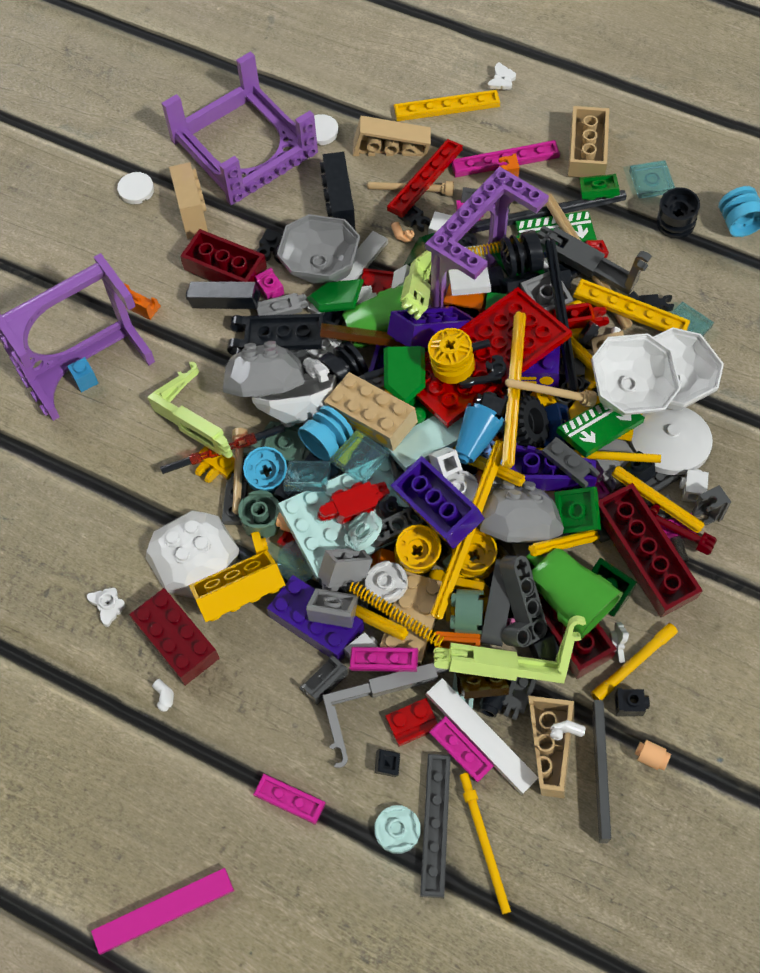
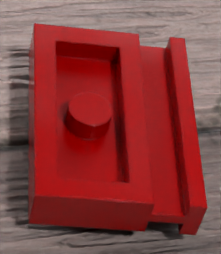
[361,268,394,295]
[385,698,438,747]

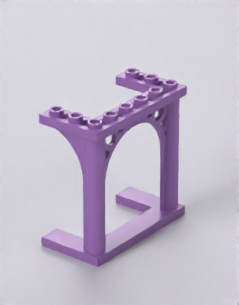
[162,51,318,205]
[425,167,549,308]
[0,253,155,421]

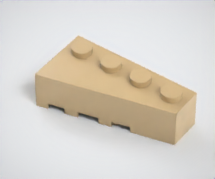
[169,162,208,239]

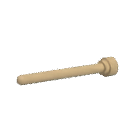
[367,181,454,196]
[505,378,597,407]
[232,428,248,514]

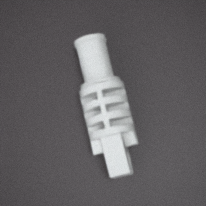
[303,357,329,383]

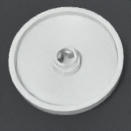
[629,408,713,475]

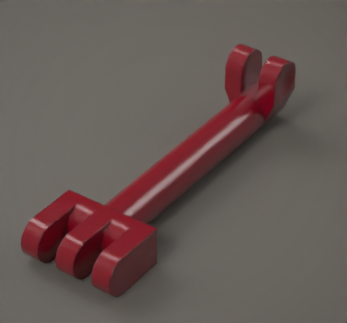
[650,504,717,555]

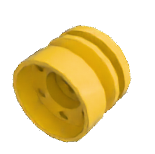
[428,328,475,384]
[394,524,441,575]
[452,528,497,580]

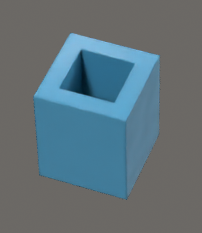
[67,357,99,392]

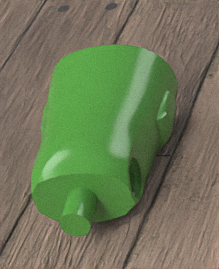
[336,284,408,348]
[526,548,623,639]

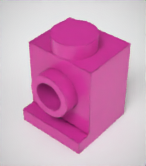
[255,268,284,300]

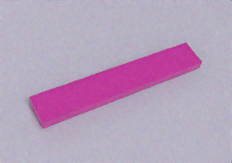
[451,140,560,178]
[91,868,234,955]

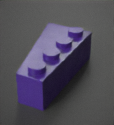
[510,443,597,491]

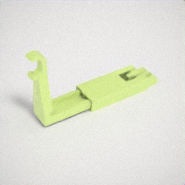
[400,250,431,320]
[147,362,233,458]
[433,616,586,683]

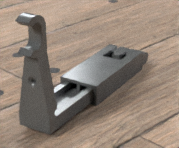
[537,226,652,295]

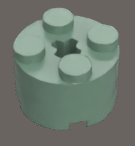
[238,490,280,538]
[450,589,484,635]

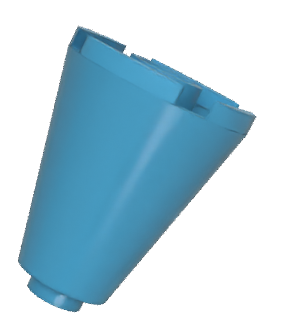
[455,403,505,464]

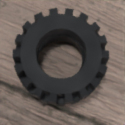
[499,396,549,448]

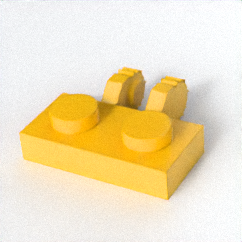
[195,446,235,483]

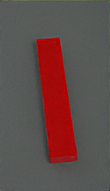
[387,139,463,218]

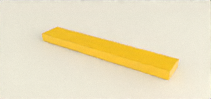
[394,90,500,122]
[573,278,690,332]

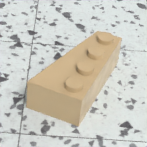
[353,116,431,156]
[528,696,574,799]

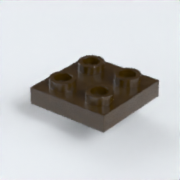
[455,672,509,699]

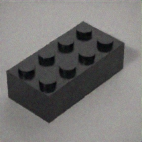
[320,151,356,231]

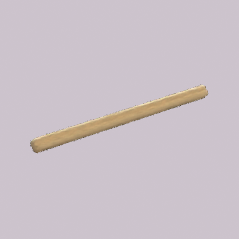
[545,193,633,330]

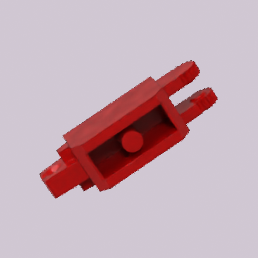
[552,303,609,329]
[317,481,390,524]

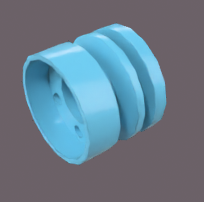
[718,186,760,237]
[298,405,354,461]
[243,446,288,494]

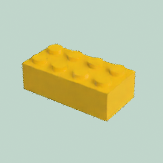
[189,550,286,622]

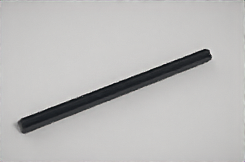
[468,190,627,234]
[545,239,579,392]

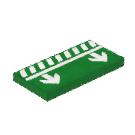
[515,211,597,252]
[556,402,645,458]

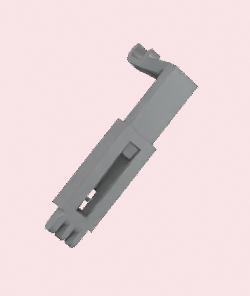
[323,663,448,768]

